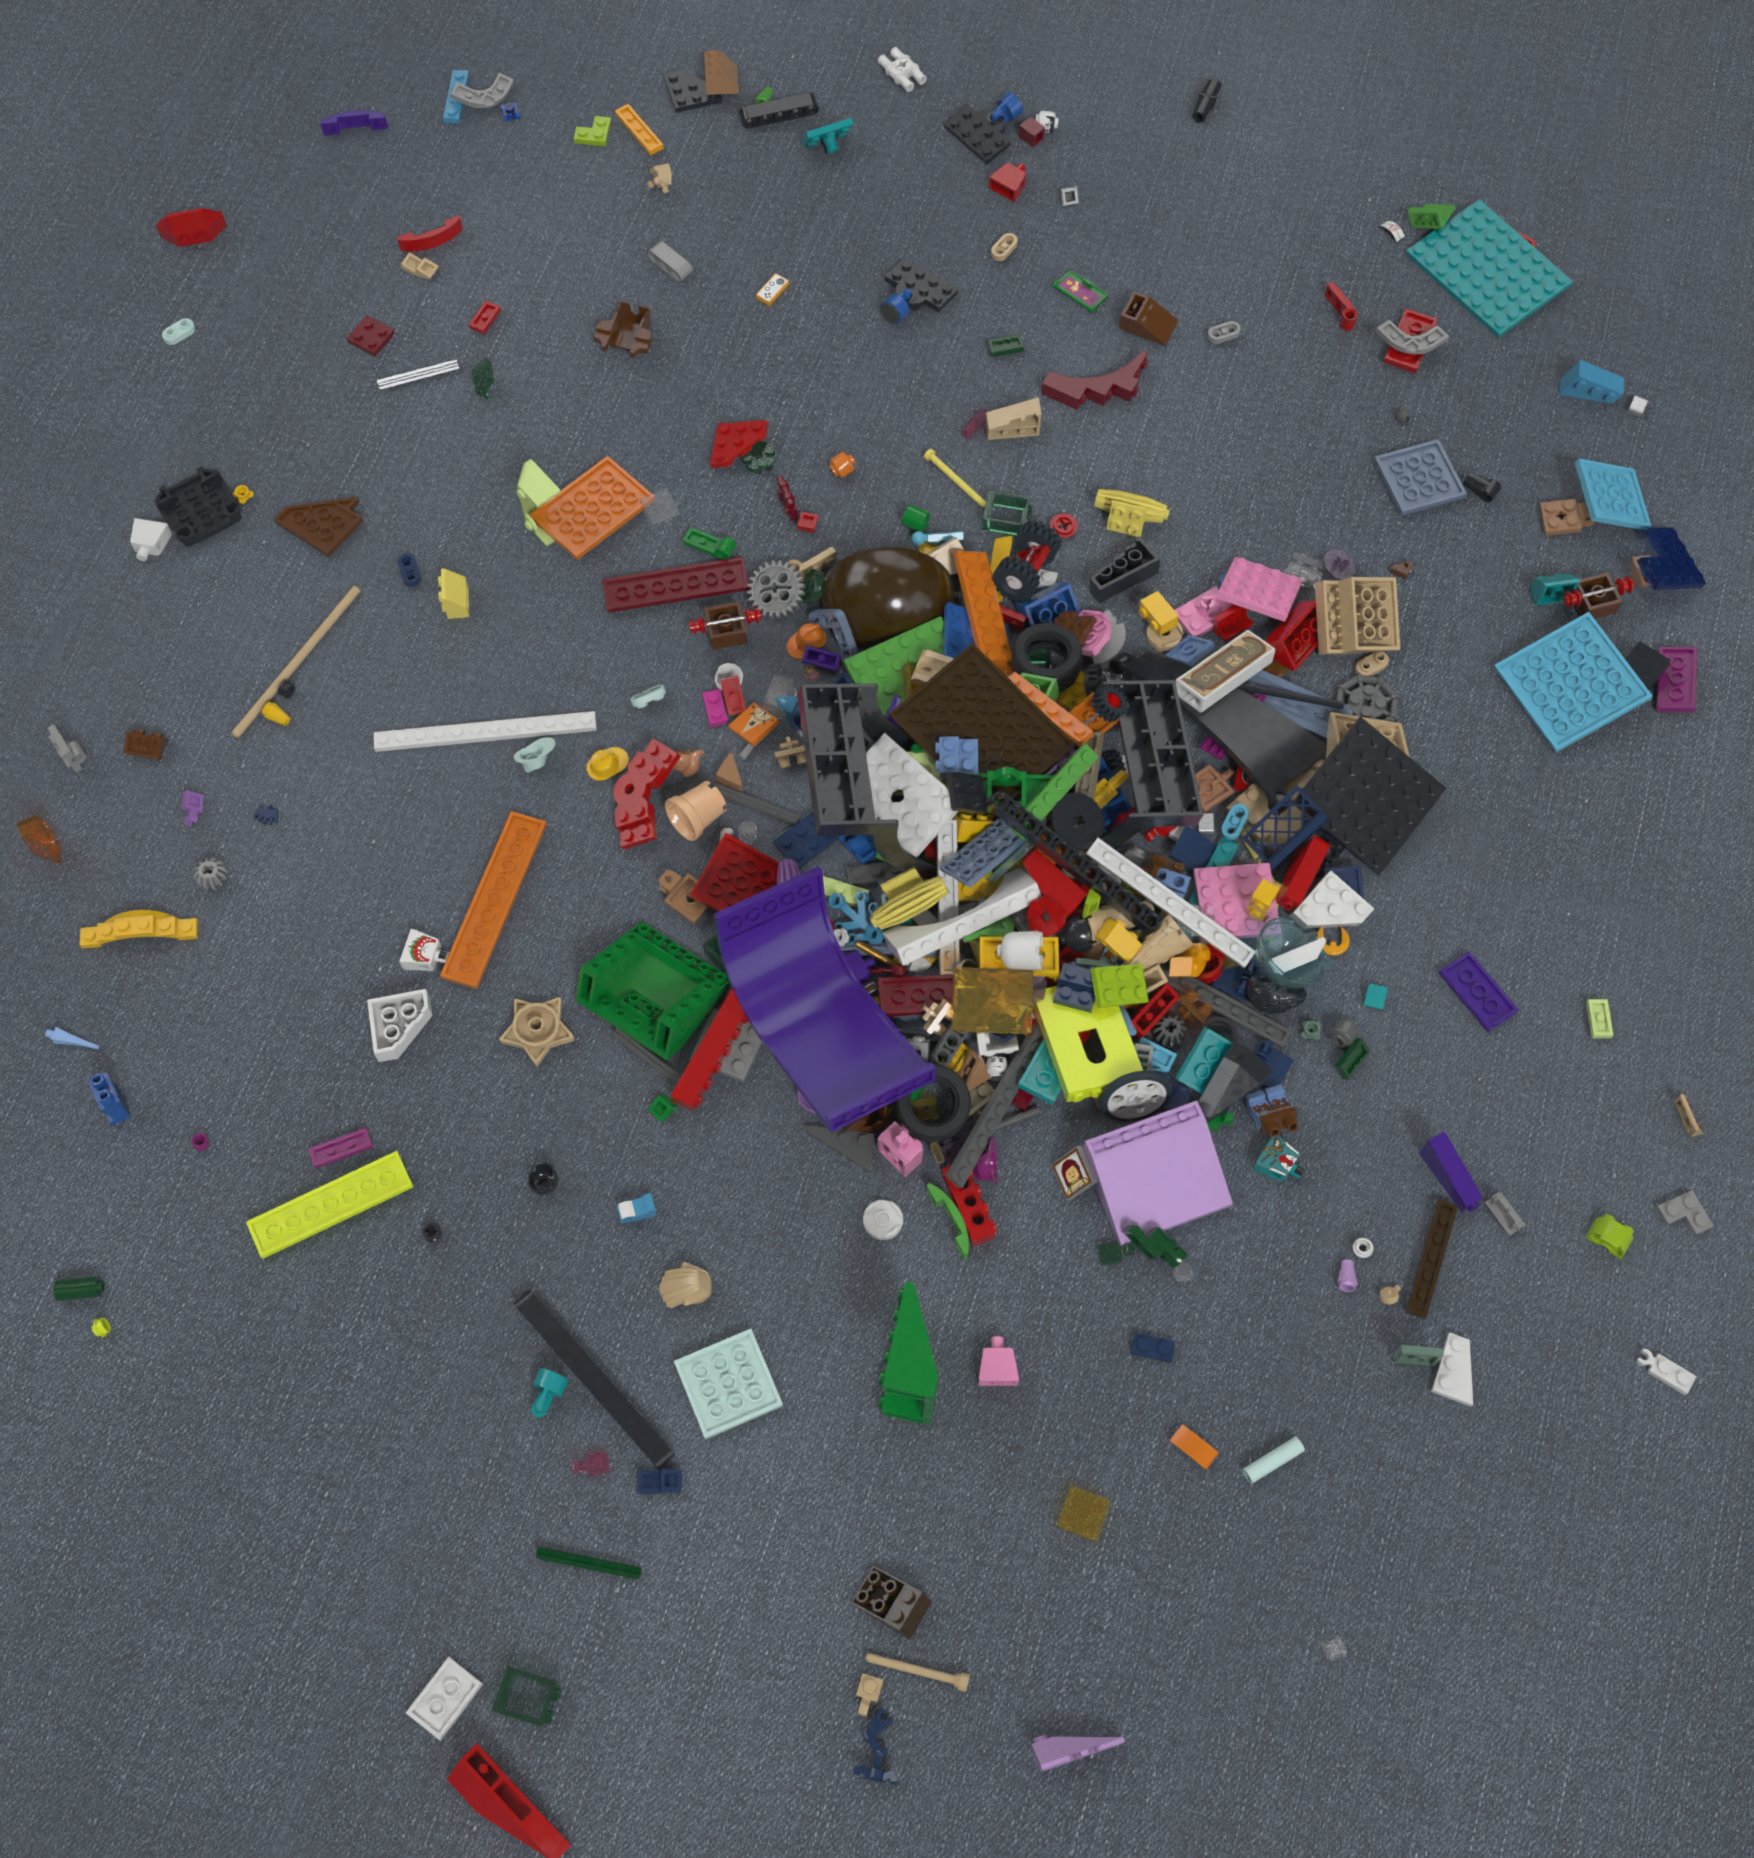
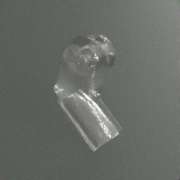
[1238,851,1263,865]

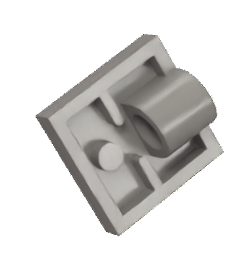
[47,724,86,773]

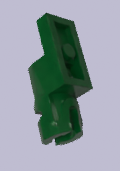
[1122,1225,1188,1268]

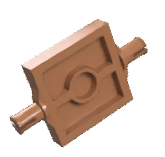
[1195,765,1234,813]

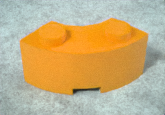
[1169,943,1210,977]

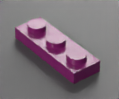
[309,1128,374,1169]

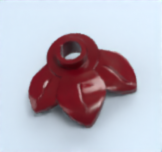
[869,965,907,977]

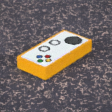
[756,273,789,306]

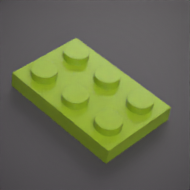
[1090,964,1149,1008]

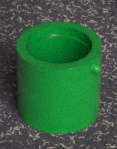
[902,504,931,532]

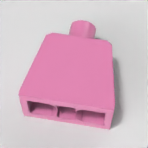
[978,1336,1019,1386]

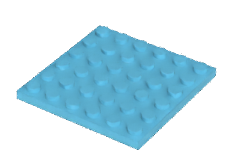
[1494,612,1652,753]

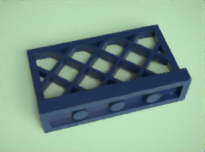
[1242,785,1330,871]

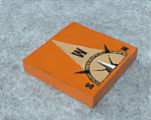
[728,702,780,747]

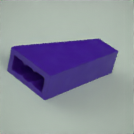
[1419,1131,1483,1213]

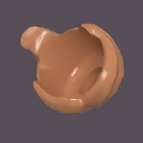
[673,749,705,777]

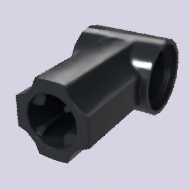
[1463,471,1501,503]

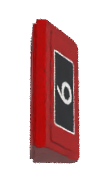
[1233,765,1250,792]

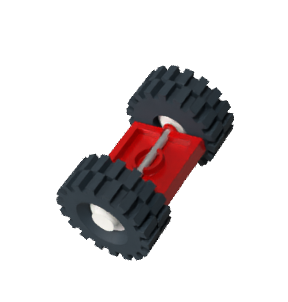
[992,520,1062,602]

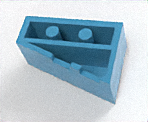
[1559,360,1625,403]

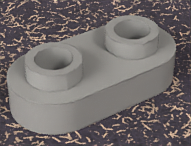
[1207,321,1241,344]

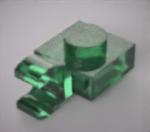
[1098,1241,1135,1266]

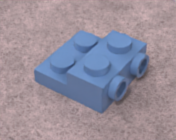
[936,736,978,778]

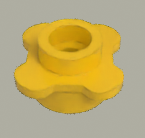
[233,485,254,504]

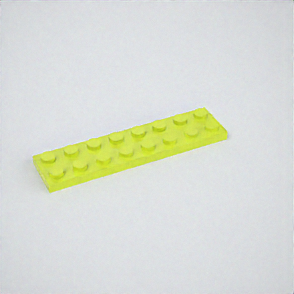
[246,1151,414,1259]

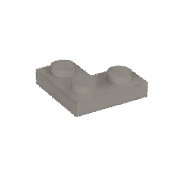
[1656,1190,1714,1236]

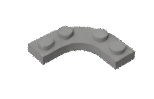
[450,73,514,108]
[1376,320,1449,354]

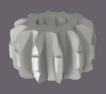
[193,857,227,890]

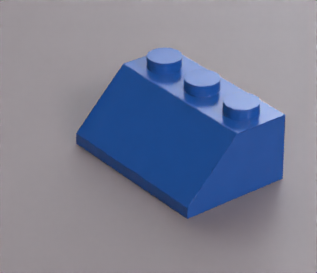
[1016,581,1080,628]

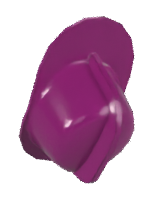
[973,1137,998,1185]

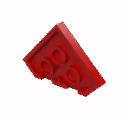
[710,420,769,468]

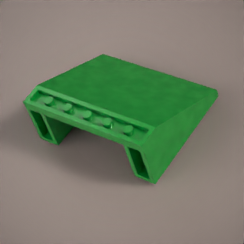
[575,921,731,1061]
[878,1282,938,1426]

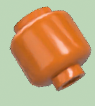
[829,452,856,478]

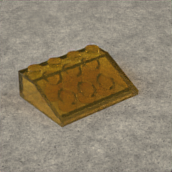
[952,967,1033,1034]

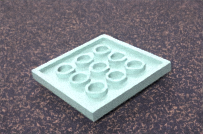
[674,1329,783,1440]

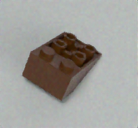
[1119,291,1178,346]

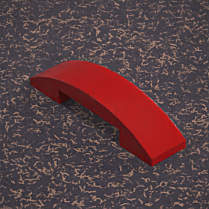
[397,216,463,252]

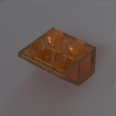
[16,814,62,863]

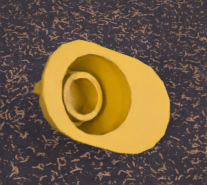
[587,747,629,781]

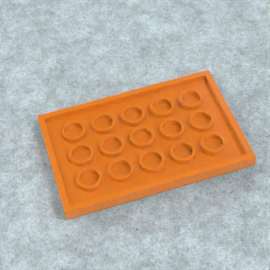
[529,456,655,560]

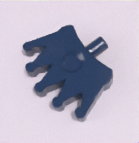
[253,804,279,825]

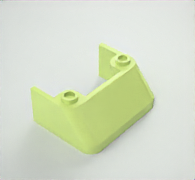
[516,459,561,546]

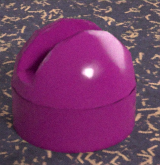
[191,1133,209,1151]

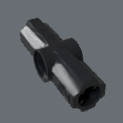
[1192,78,1222,123]

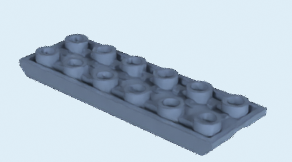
[1245,670,1354,740]
[939,810,1047,887]

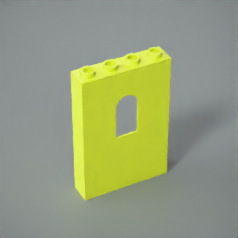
[1031,986,1143,1102]

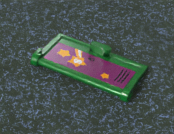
[1052,270,1109,313]

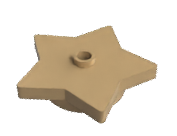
[499,997,575,1066]

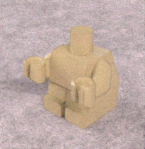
[648,163,672,194]

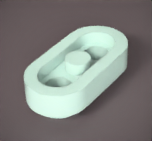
[162,318,195,345]
[630,685,666,708]

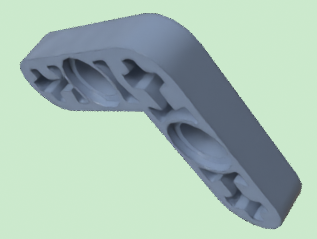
[808,609,858,659]

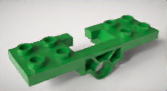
[958,767,1054,814]

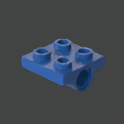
[839,835,877,865]

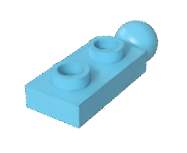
[912,531,964,546]

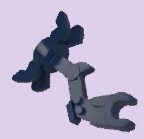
[853,1708,898,1785]

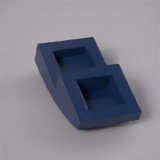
[636,1469,682,1494]

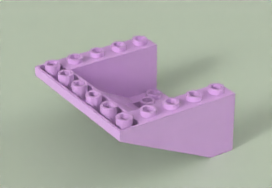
[1083,1101,1233,1247]

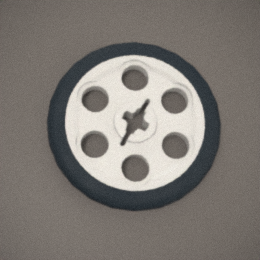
[1099,1070,1173,1122]

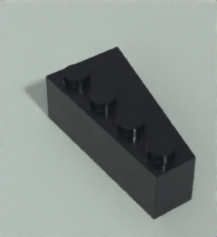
[1090,536,1160,604]

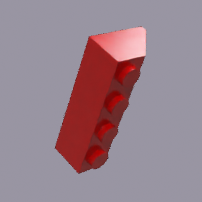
[1265,600,1318,671]

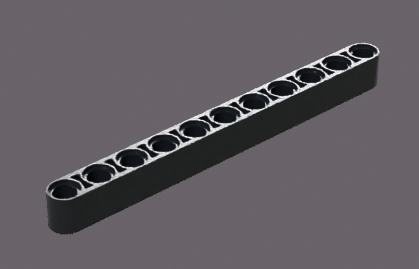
[987,791,1161,932]
[513,1289,675,1470]

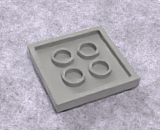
[690,1008,762,1082]

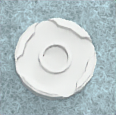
[863,1200,903,1240]

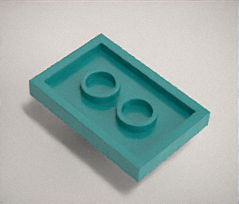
[801,118,854,154]
[1175,1027,1234,1095]
[1017,1039,1062,1105]

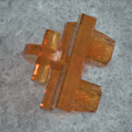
[1178,989,1213,1024]

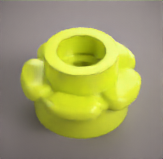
[92,1317,111,1337]

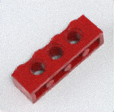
[942,1166,997,1247]

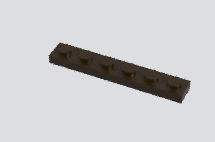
[1405,1199,1458,1319]

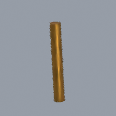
[854,940,907,971]

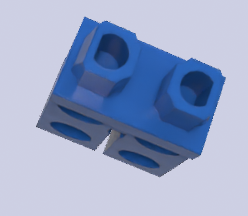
[88,1072,131,1125]

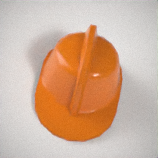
[786,623,826,659]

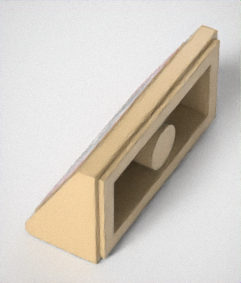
[1674,1094,1703,1137]

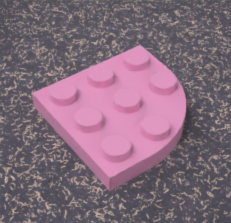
[1079,610,1112,656]

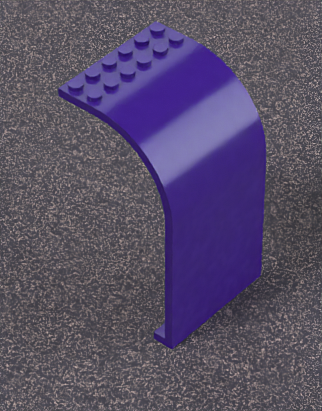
[714,866,936,1133]

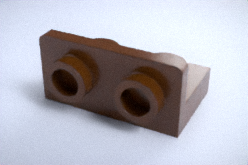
[123,729,169,760]

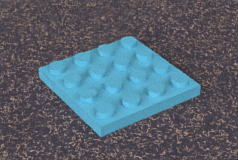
[1575,458,1652,531]

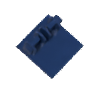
[1212,955,1262,1001]
[1253,1040,1294,1088]

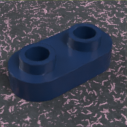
[398,553,421,587]

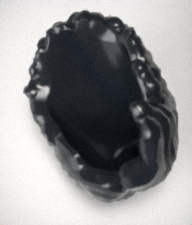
[1246,975,1308,1014]

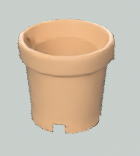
[665,781,727,841]

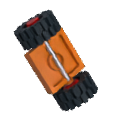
[1069,685,1128,750]

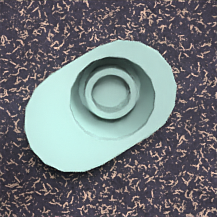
[514,737,555,773]

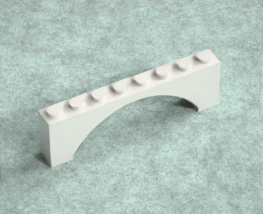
[882,867,1042,966]

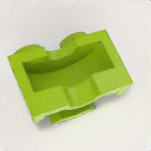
[1585,1214,1634,1260]

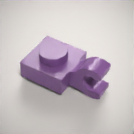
[182,790,204,826]

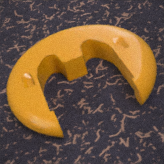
[1315,926,1350,956]

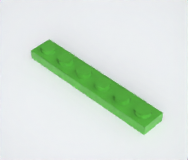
[1008,743,1099,840]

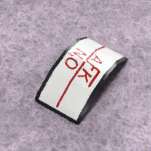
[1379,220,1406,243]

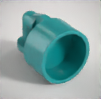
[531,1368,569,1418]

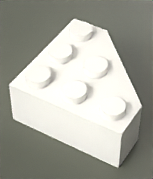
[1289,871,1374,929]
[367,989,432,1062]

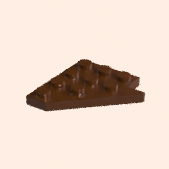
[274,497,363,557]

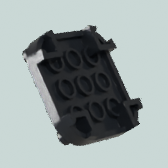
[155,467,242,547]

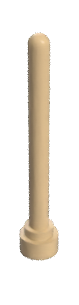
[866,1653,970,1692]

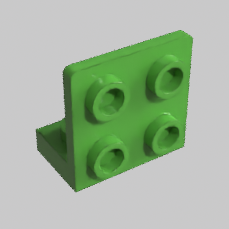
[1408,204,1455,229]

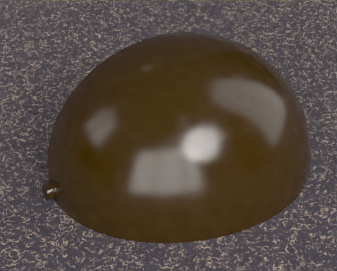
[817,547,958,650]

